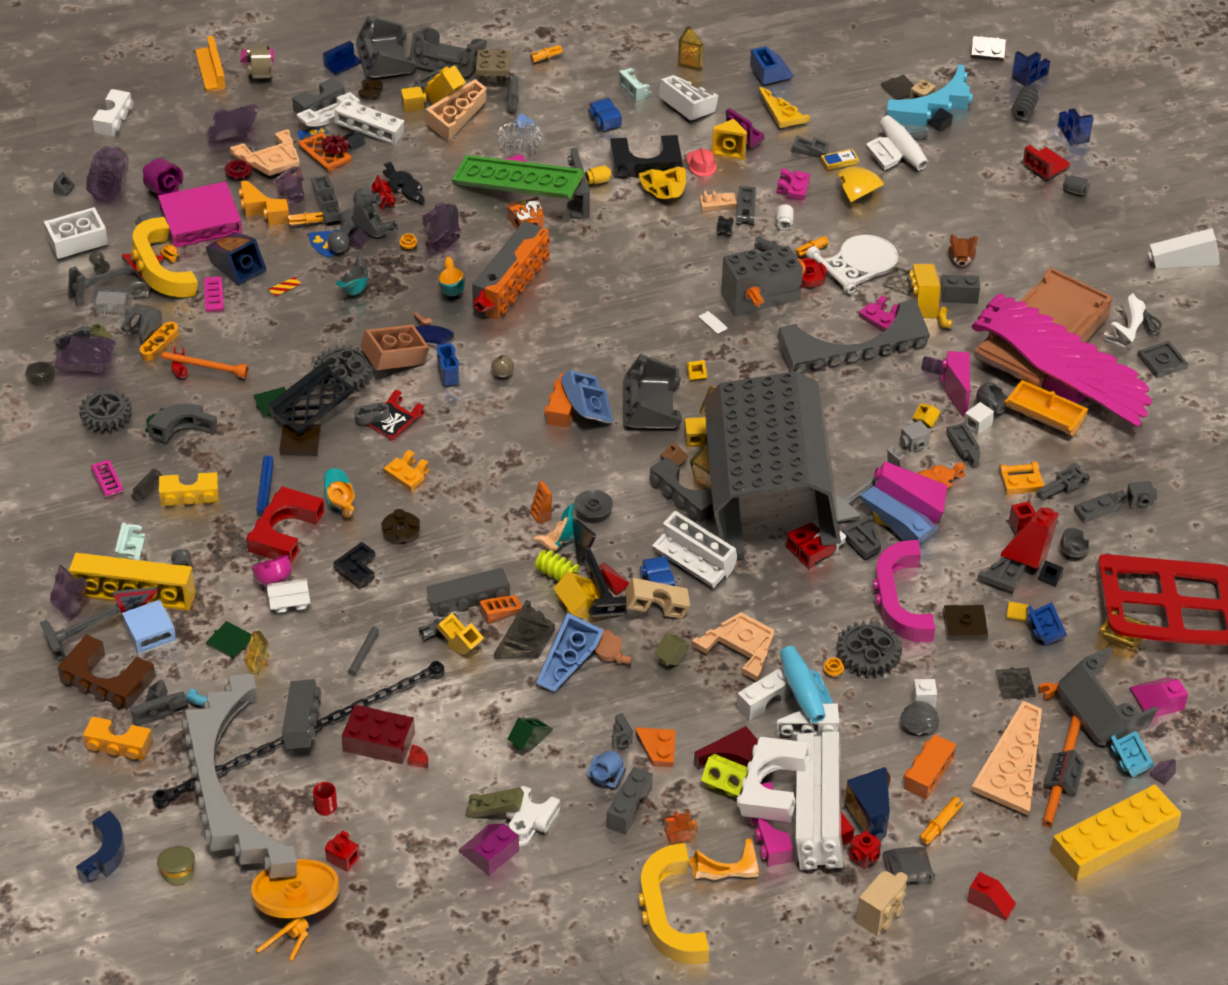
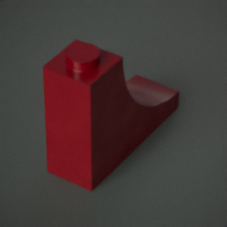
[694,726,773,778]

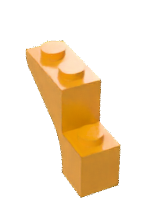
[239,181,289,226]

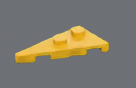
[759,87,810,128]

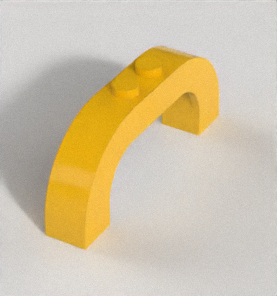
[131,217,198,297]
[638,843,709,964]

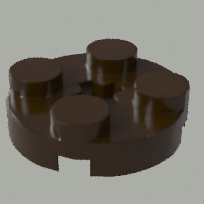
[381,509,420,545]

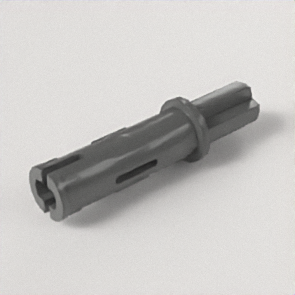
[505,75,519,112]

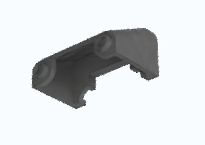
[356,15,416,78]
[410,27,487,77]
[623,354,682,429]

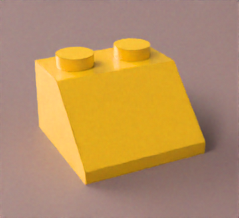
[553,571,601,619]

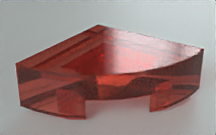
[407,744,429,768]

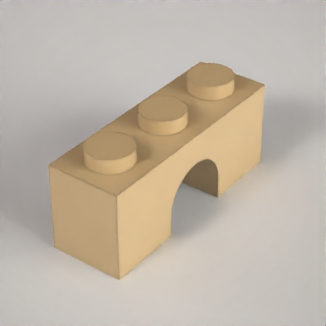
[625,578,690,619]

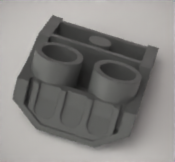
[883,847,935,885]

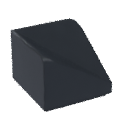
[928,108,953,132]

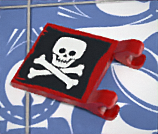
[365,390,425,441]

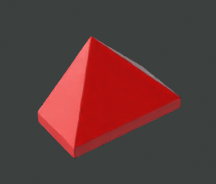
[590,562,630,596]

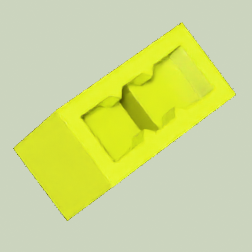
[701,754,748,797]

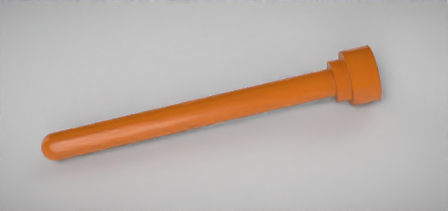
[161,352,249,379]

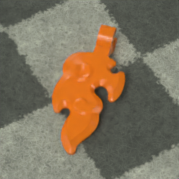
[917,462,966,489]

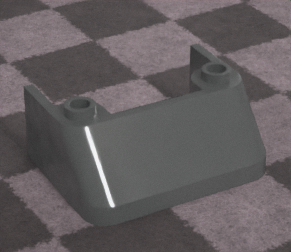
[1057,647,1158,746]

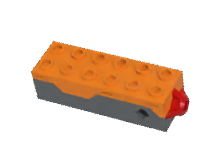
[472,221,550,320]

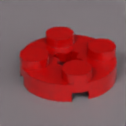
[800,258,826,288]

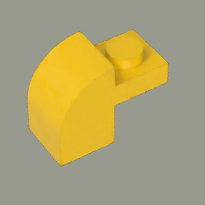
[436,613,484,655]

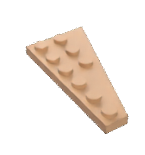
[971,701,1042,816]

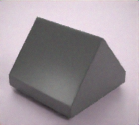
[53,172,75,196]
[145,680,168,702]

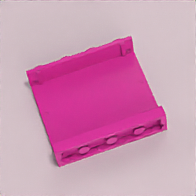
[158,181,243,248]

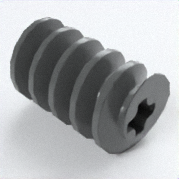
[1011,86,1039,121]

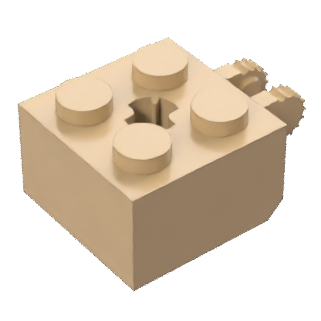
[856,871,908,936]

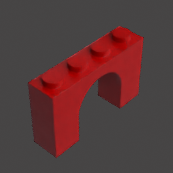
[246,486,325,564]

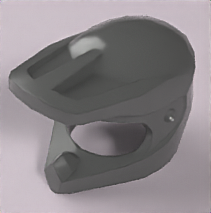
[121,304,162,345]

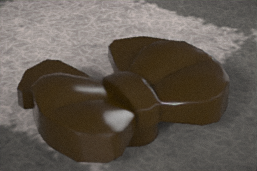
[358,79,383,99]

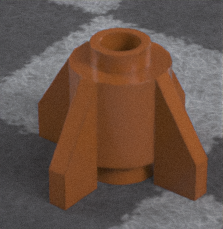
[948,234,978,266]

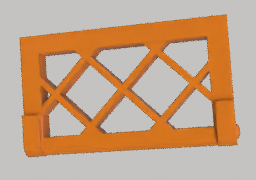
[298,132,352,172]

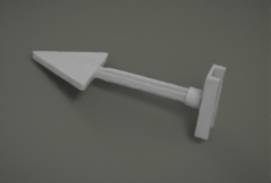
[816,445,906,522]

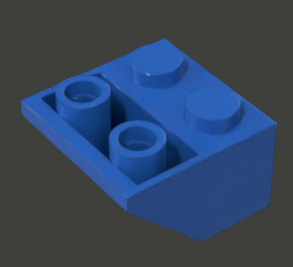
[750,46,793,85]

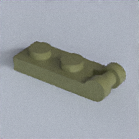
[465,787,524,818]

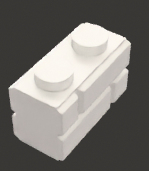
[267,578,311,613]

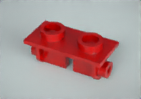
[372,175,396,210]

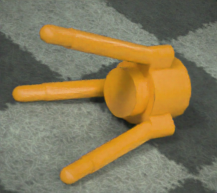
[256,917,309,961]

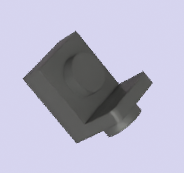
[612,713,633,750]

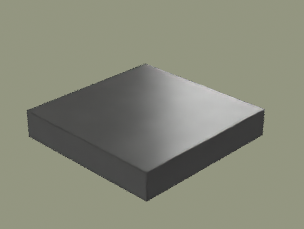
[1137,341,1188,379]

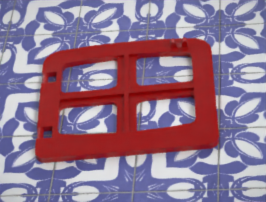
[1098,554,1228,646]

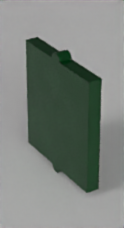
[253,387,286,418]
[206,621,255,659]

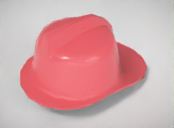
[686,148,716,177]

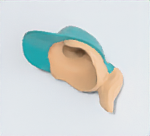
[533,504,575,551]

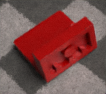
[1023,145,1070,180]

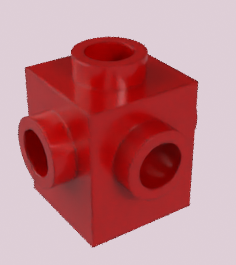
[849,830,881,870]

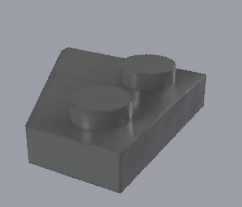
[842,515,881,559]
[977,557,1027,592]

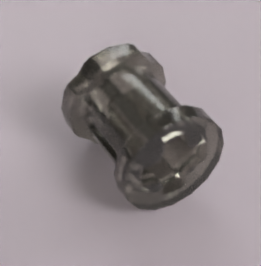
[89,251,110,274]

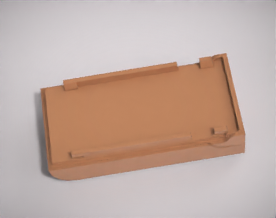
[974,267,1113,388]

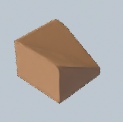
[660,443,688,466]

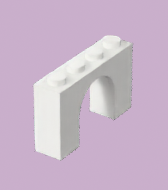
[737,737,811,822]

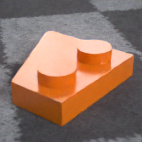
[636,727,676,767]

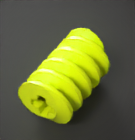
[535,550,580,582]

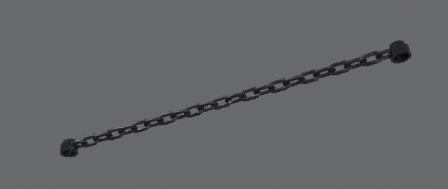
[152,661,445,809]

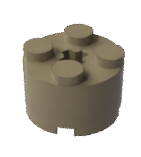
[246,45,272,79]

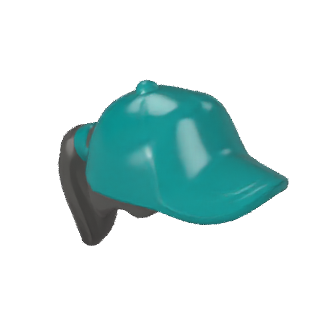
[336,254,368,295]

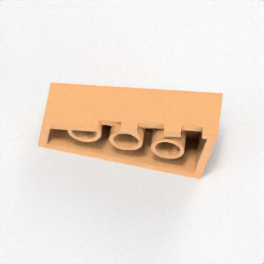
[425,79,487,142]

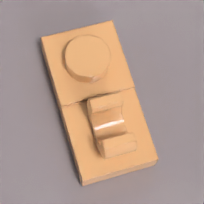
[700,191,737,211]

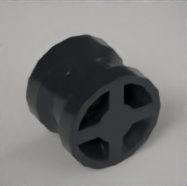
[717,216,733,235]

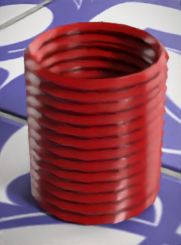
[313,781,337,815]

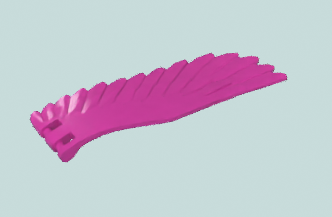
[972,294,1152,427]

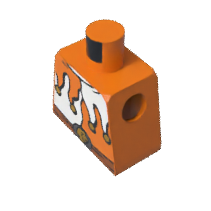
[507,197,544,229]

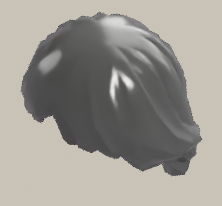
[976,382,1008,413]

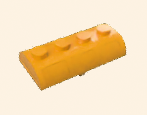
[1004,380,1088,436]

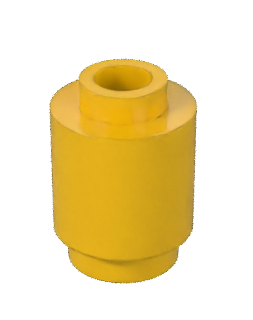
[585,165,612,185]

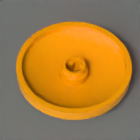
[251,859,339,918]

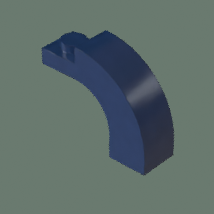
[76,810,125,884]

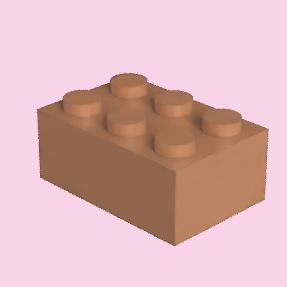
[360,324,430,370]

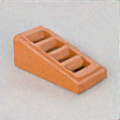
[530,481,552,524]
[479,595,524,624]

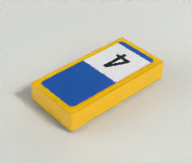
[821,149,859,171]

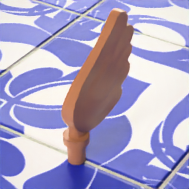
[593,627,632,665]

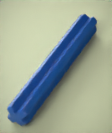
[256,455,274,515]

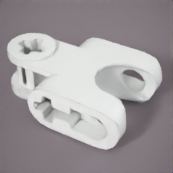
[506,786,561,847]

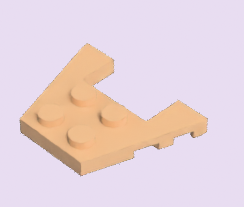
[230,129,300,176]
[691,612,774,681]

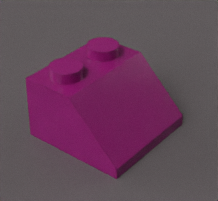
[459,823,519,876]

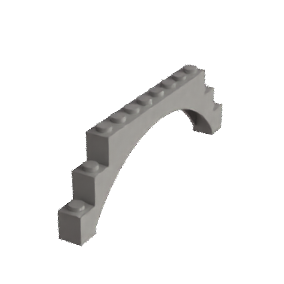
[181,674,297,879]

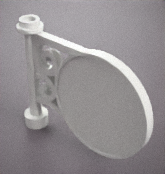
[806,235,898,294]

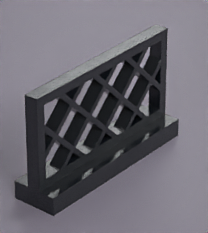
[268,362,355,435]

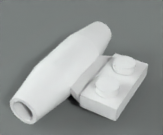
[866,115,928,170]

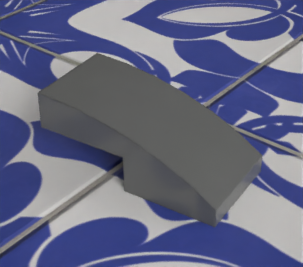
[791,136,830,156]

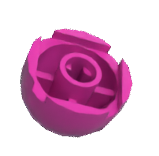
[251,555,292,587]

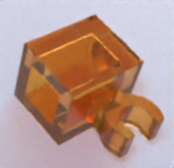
[664,809,698,845]

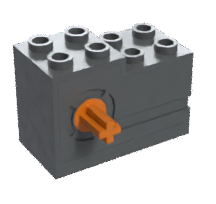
[721,245,806,317]

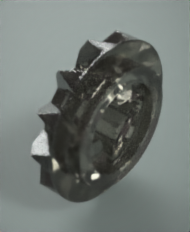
[25,361,56,385]

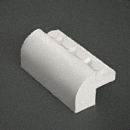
[652,511,737,588]

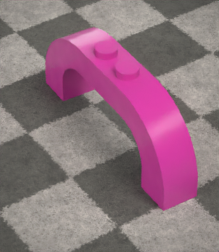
[873,540,935,642]

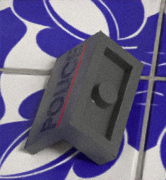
[1044,749,1084,796]

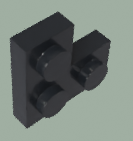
[333,542,376,588]

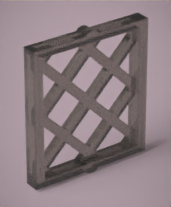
[882,266,913,296]

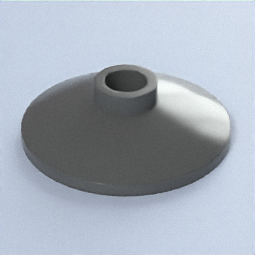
[574,490,613,518]

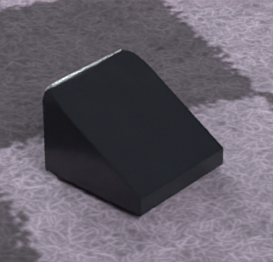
[343,131,366,150]

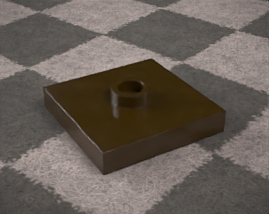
[279,423,321,456]
[943,605,988,640]

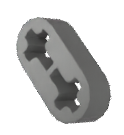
[354,402,390,425]

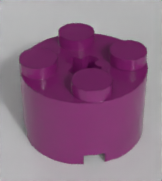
[142,158,183,195]

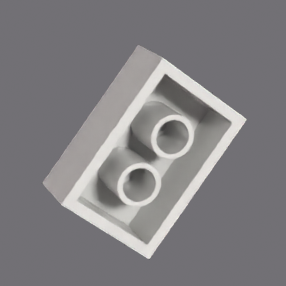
[44,207,108,259]

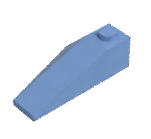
[859,486,940,545]
[536,613,604,692]

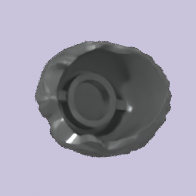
[900,702,940,735]

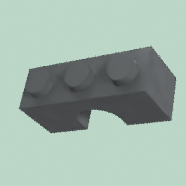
[292,78,345,114]
[606,767,653,835]

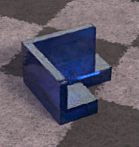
[1012,51,1050,86]
[1058,108,1094,146]

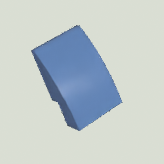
[561,370,613,424]

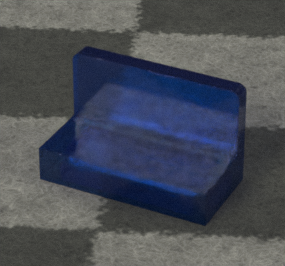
[323,41,361,75]

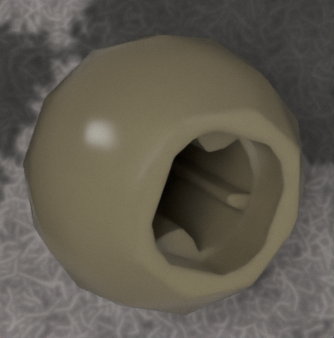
[491,355,514,378]

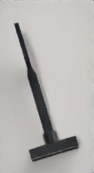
[572,519,627,617]

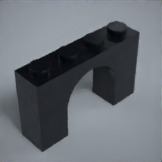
[610,135,682,178]

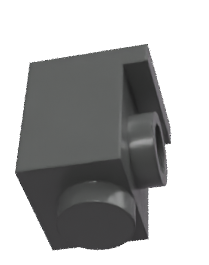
[1126,481,1157,510]

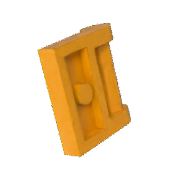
[999,461,1044,495]

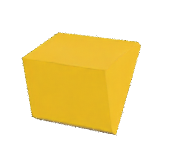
[712,119,747,160]

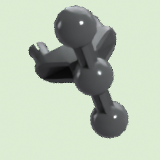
[327,188,398,253]

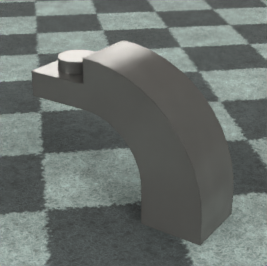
[148,404,217,442]

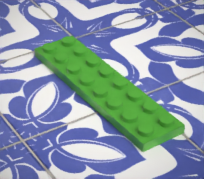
[451,155,584,199]

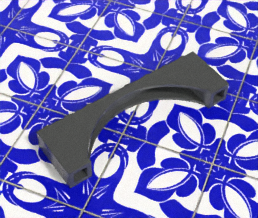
[777,299,930,373]

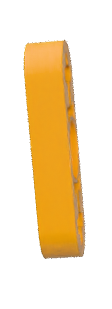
[140,322,179,361]

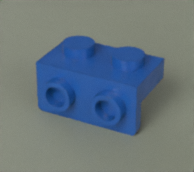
[1027,602,1068,645]

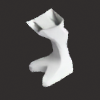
[1102,293,1146,350]

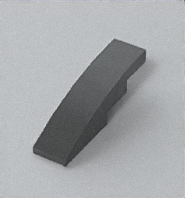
[311,175,342,223]

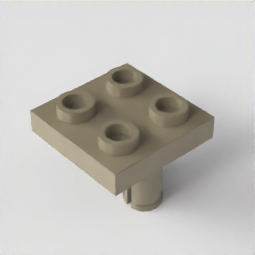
[476,49,511,82]

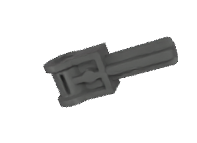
[1037,463,1090,499]

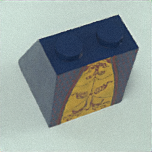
[205,232,267,285]
[844,767,890,841]

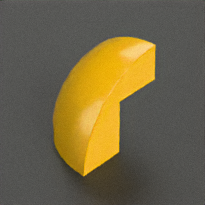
[639,167,686,199]
[838,167,885,202]

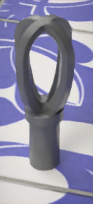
[1143,309,1162,334]

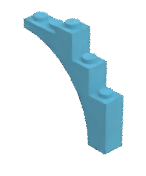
[887,65,973,127]

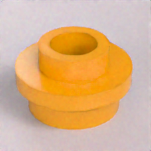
[400,233,417,249]
[823,657,844,677]

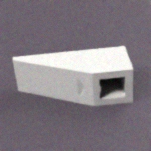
[776,704,839,736]

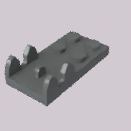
[567,148,590,219]

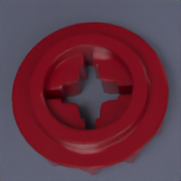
[321,134,349,154]
[225,159,252,180]

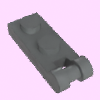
[737,186,756,224]

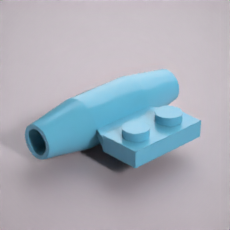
[779,645,834,723]

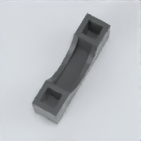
[649,457,714,523]

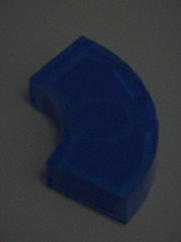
[415,325,454,345]

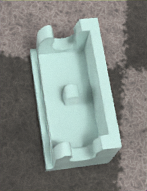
[619,68,652,102]
[115,523,145,560]

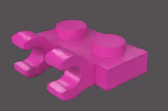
[776,168,810,201]
[859,295,898,332]

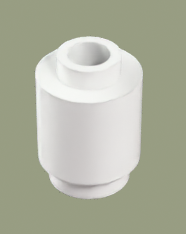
[776,205,794,230]

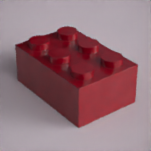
[342,705,415,764]

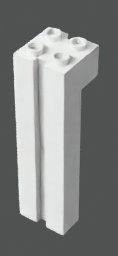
[796,731,843,870]

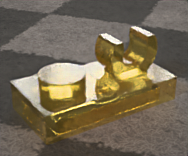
[244,630,270,675]

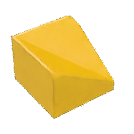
[912,403,940,427]

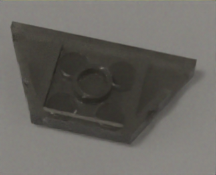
[494,600,555,660]

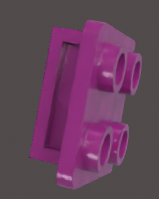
[726,108,765,149]

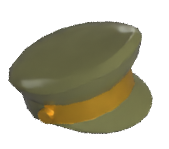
[157,846,195,885]

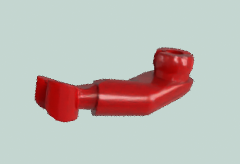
[171,346,188,378]

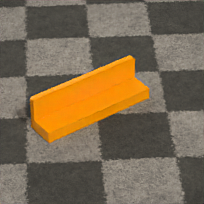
[195,36,226,91]

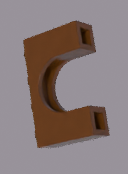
[58,634,156,710]

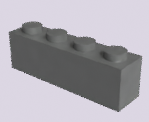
[427,567,510,617]
[282,679,321,749]

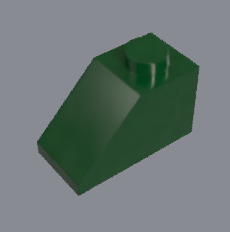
[507,718,553,751]

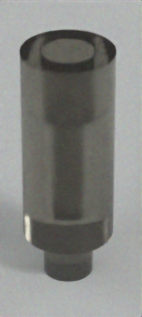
[131,469,162,501]

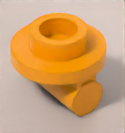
[160,244,180,263]

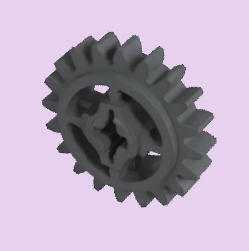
[79,389,132,431]

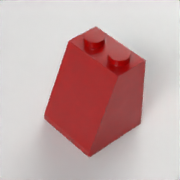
[1000,507,1059,568]

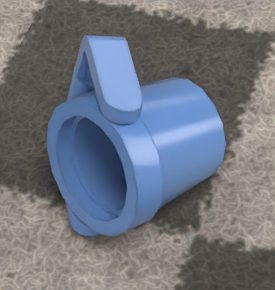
[587,751,626,789]

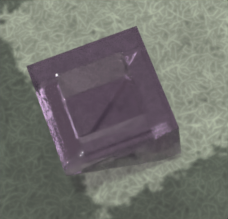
[921,356,945,375]

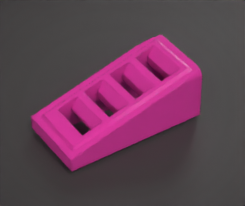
[204,277,224,312]
[91,459,124,497]

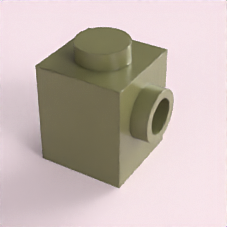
[654,633,690,666]

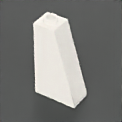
[1148,228,1220,268]

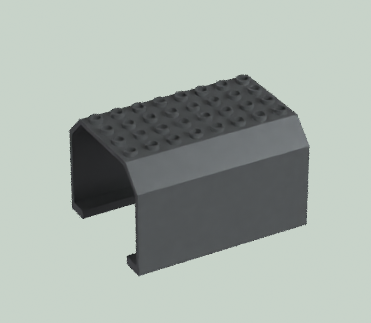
[704,371,841,559]

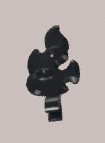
[382,162,425,204]

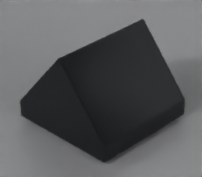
[1038,560,1064,586]

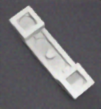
[296,92,360,127]

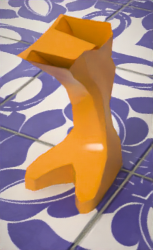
[689,838,759,880]

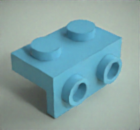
[1111,731,1155,777]

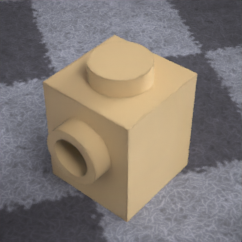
[910,79,936,99]

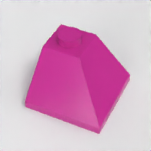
[1129,677,1188,718]

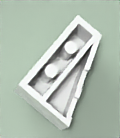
[658,75,718,120]

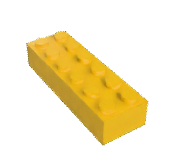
[69,553,196,611]
[1050,784,1182,881]

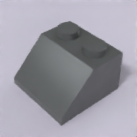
[941,275,980,304]

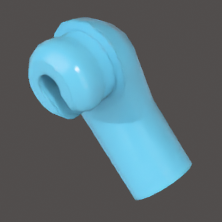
[186,689,207,707]

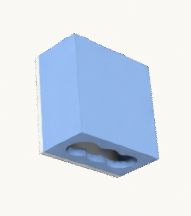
[122,600,176,655]

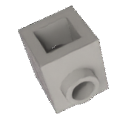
[900,420,931,453]

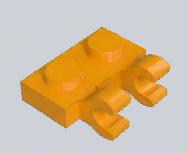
[383,450,430,491]

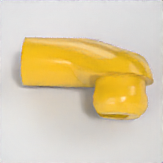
[938,307,953,329]

